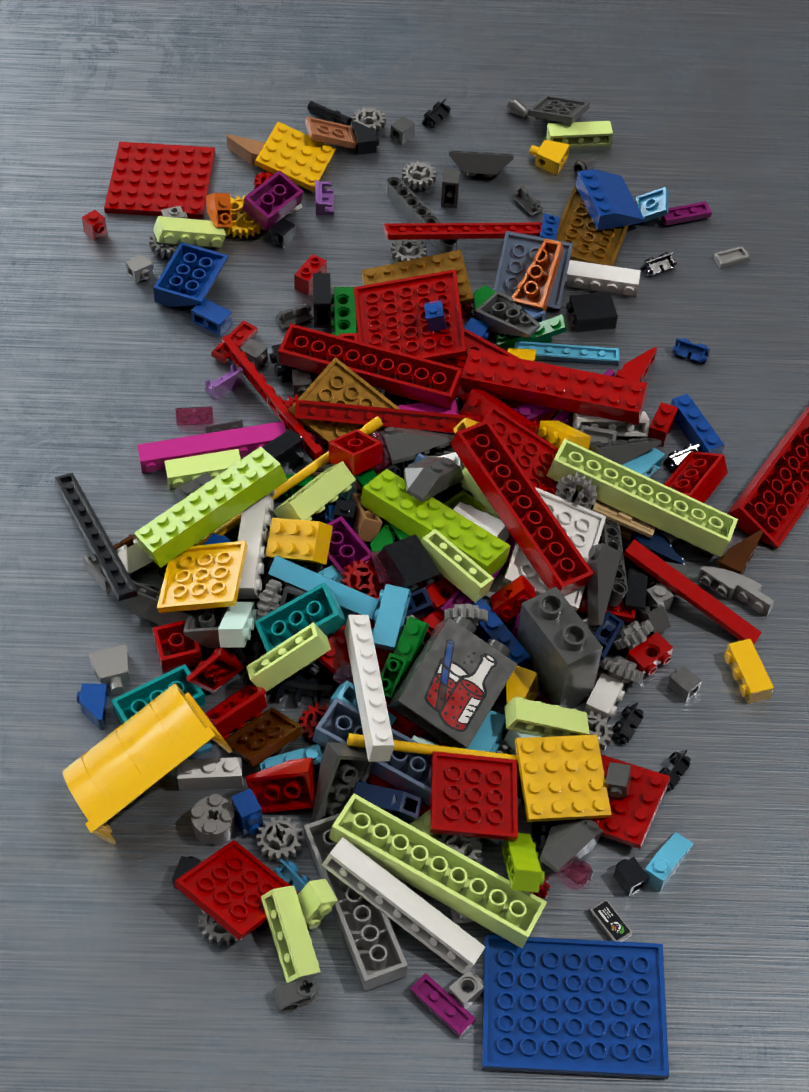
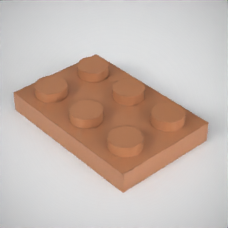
[305,116,357,149]

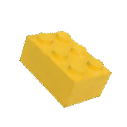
[265,518,333,565]

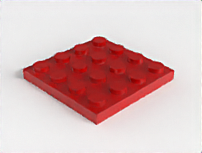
[430,751,518,841]
[560,754,670,849]
[174,840,298,941]

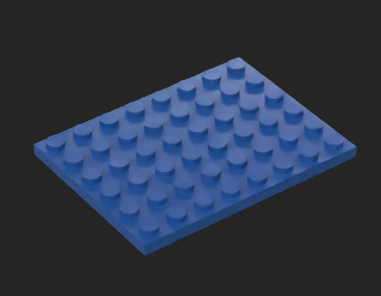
[482,935,669,1079]

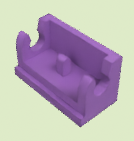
[315,180,334,215]
[205,363,244,400]

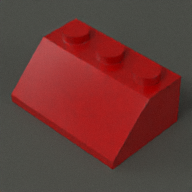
[205,685,267,739]

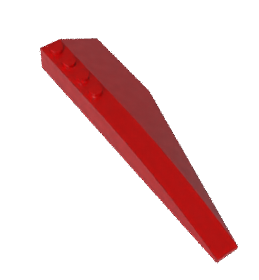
[727,406,809,549]

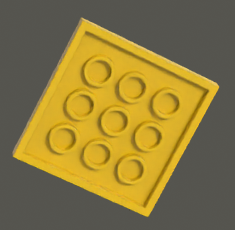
[254,121,336,192]
[157,541,248,613]
[514,734,612,822]

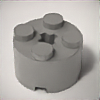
[191,794,236,846]

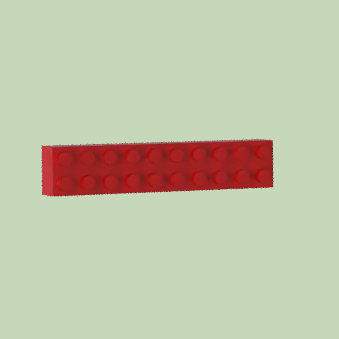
[278,323,462,410]
[460,349,648,425]
[450,420,594,595]

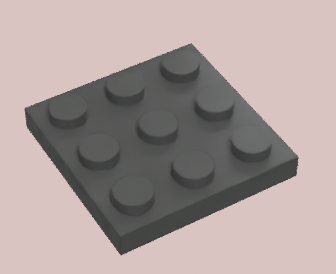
[528,95,590,124]

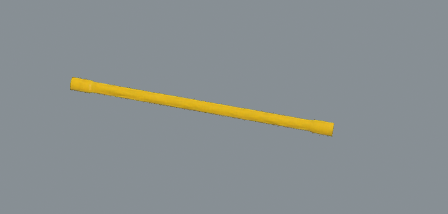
[195,416,383,546]
[347,733,518,766]

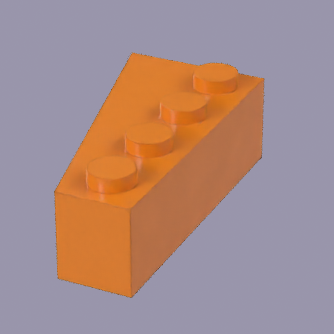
[512,239,564,312]

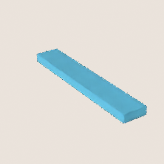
[514,342,620,366]
[268,555,380,620]

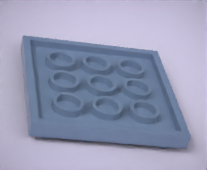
[494,231,573,311]

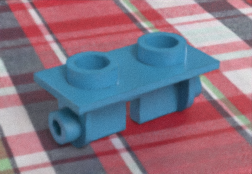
[274,859,312,895]

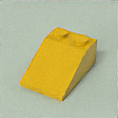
[506,665,539,704]

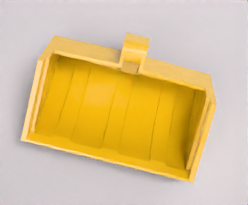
[63,683,232,845]

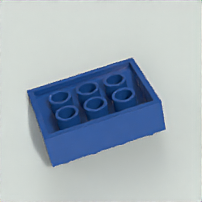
[576,169,644,231]
[153,242,229,307]

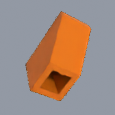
[206,193,232,228]

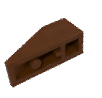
[717,530,764,575]

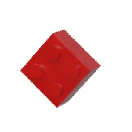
[328,429,383,476]
[152,620,202,674]

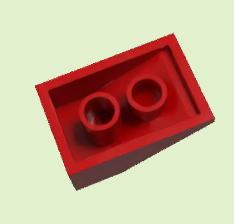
[186,647,244,693]
[246,757,318,813]

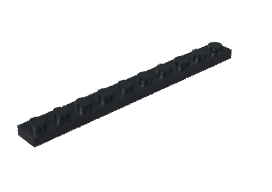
[55,473,138,601]

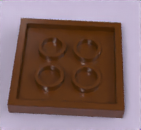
[224,707,304,767]

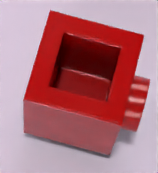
[82,210,107,241]

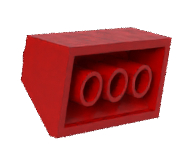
[664,451,728,503]

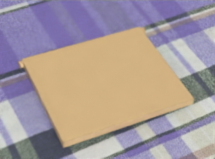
[592,499,655,538]

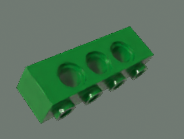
[331,287,356,336]

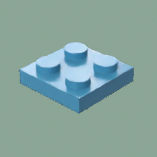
[636,187,669,224]

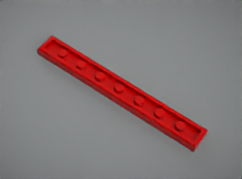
[623,539,762,645]

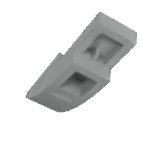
[698,566,774,617]

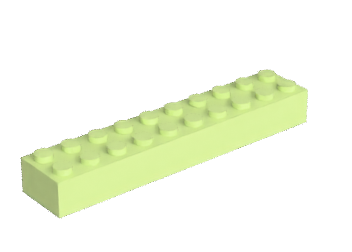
[547,439,738,557]
[329,793,547,949]

